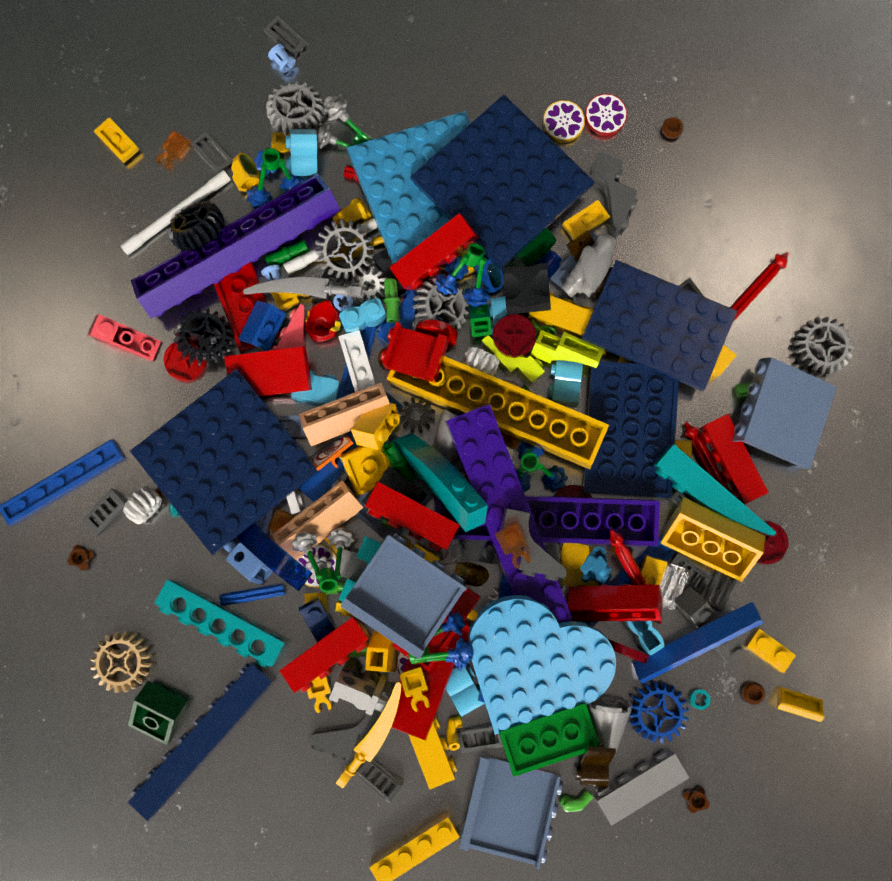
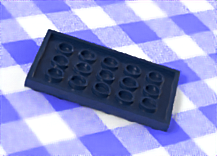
[582,260,737,391]
[583,361,679,498]

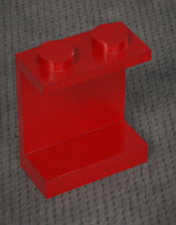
[381,322,449,383]

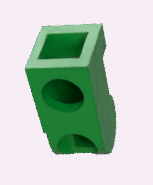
[469,304,491,337]

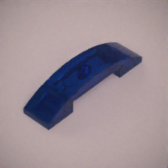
[237,523,313,591]

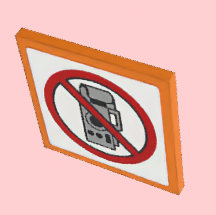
[309,433,353,471]

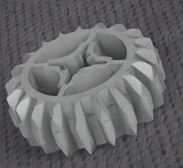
[266,81,324,135]
[315,220,374,279]
[412,277,469,330]
[793,317,855,375]

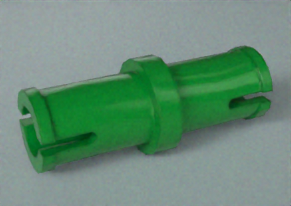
[265,239,309,266]
[381,442,416,482]

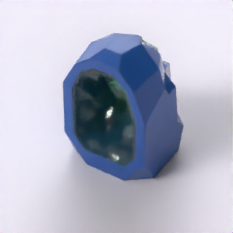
[474,257,504,293]

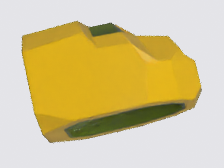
[231,153,260,192]

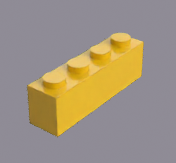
[528,292,594,339]
[409,717,457,789]
[369,811,460,881]

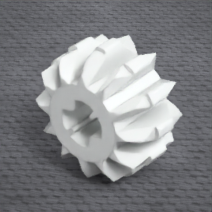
[353,268,388,303]
[462,347,500,376]
[123,486,162,524]

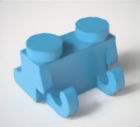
[580,546,612,585]

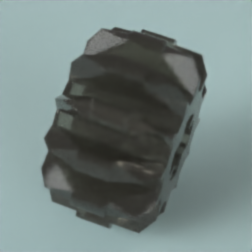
[399,397,435,434]

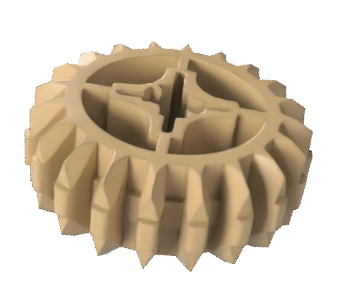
[90,631,152,693]

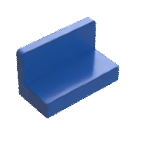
[239,301,286,351]

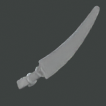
[243,277,365,299]

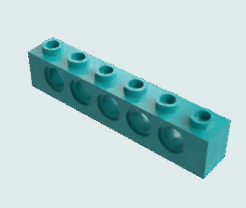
[154,579,288,668]

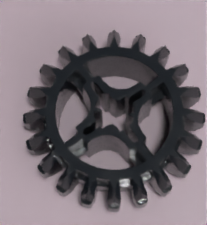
[167,201,225,251]
[174,308,234,366]

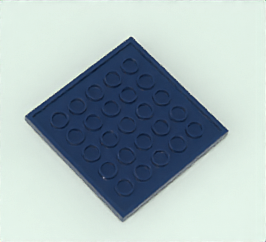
[410,94,595,270]
[130,369,319,556]

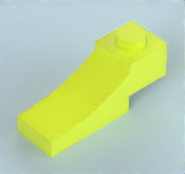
[531,330,604,368]
[481,335,545,386]

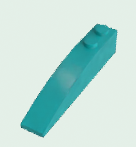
[393,433,488,532]
[653,444,777,536]

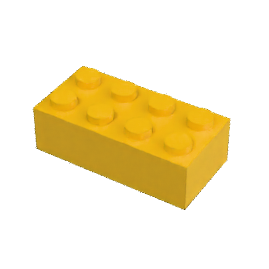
[661,497,766,582]

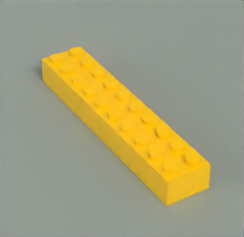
[387,356,609,469]

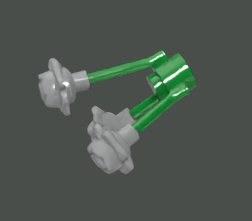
[316,94,373,149]
[292,528,355,592]

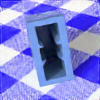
[223,541,276,585]

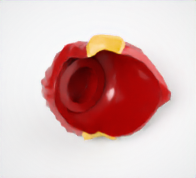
[304,300,341,342]

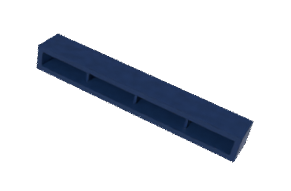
[127,662,275,821]

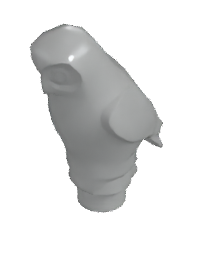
[561,233,616,298]

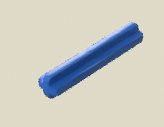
[219,583,285,606]

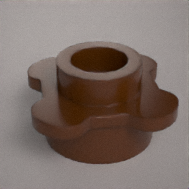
[67,545,94,570]
[684,786,710,813]

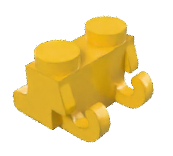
[332,198,372,234]

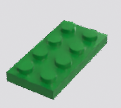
[499,703,599,777]

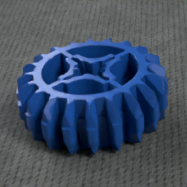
[629,681,689,743]

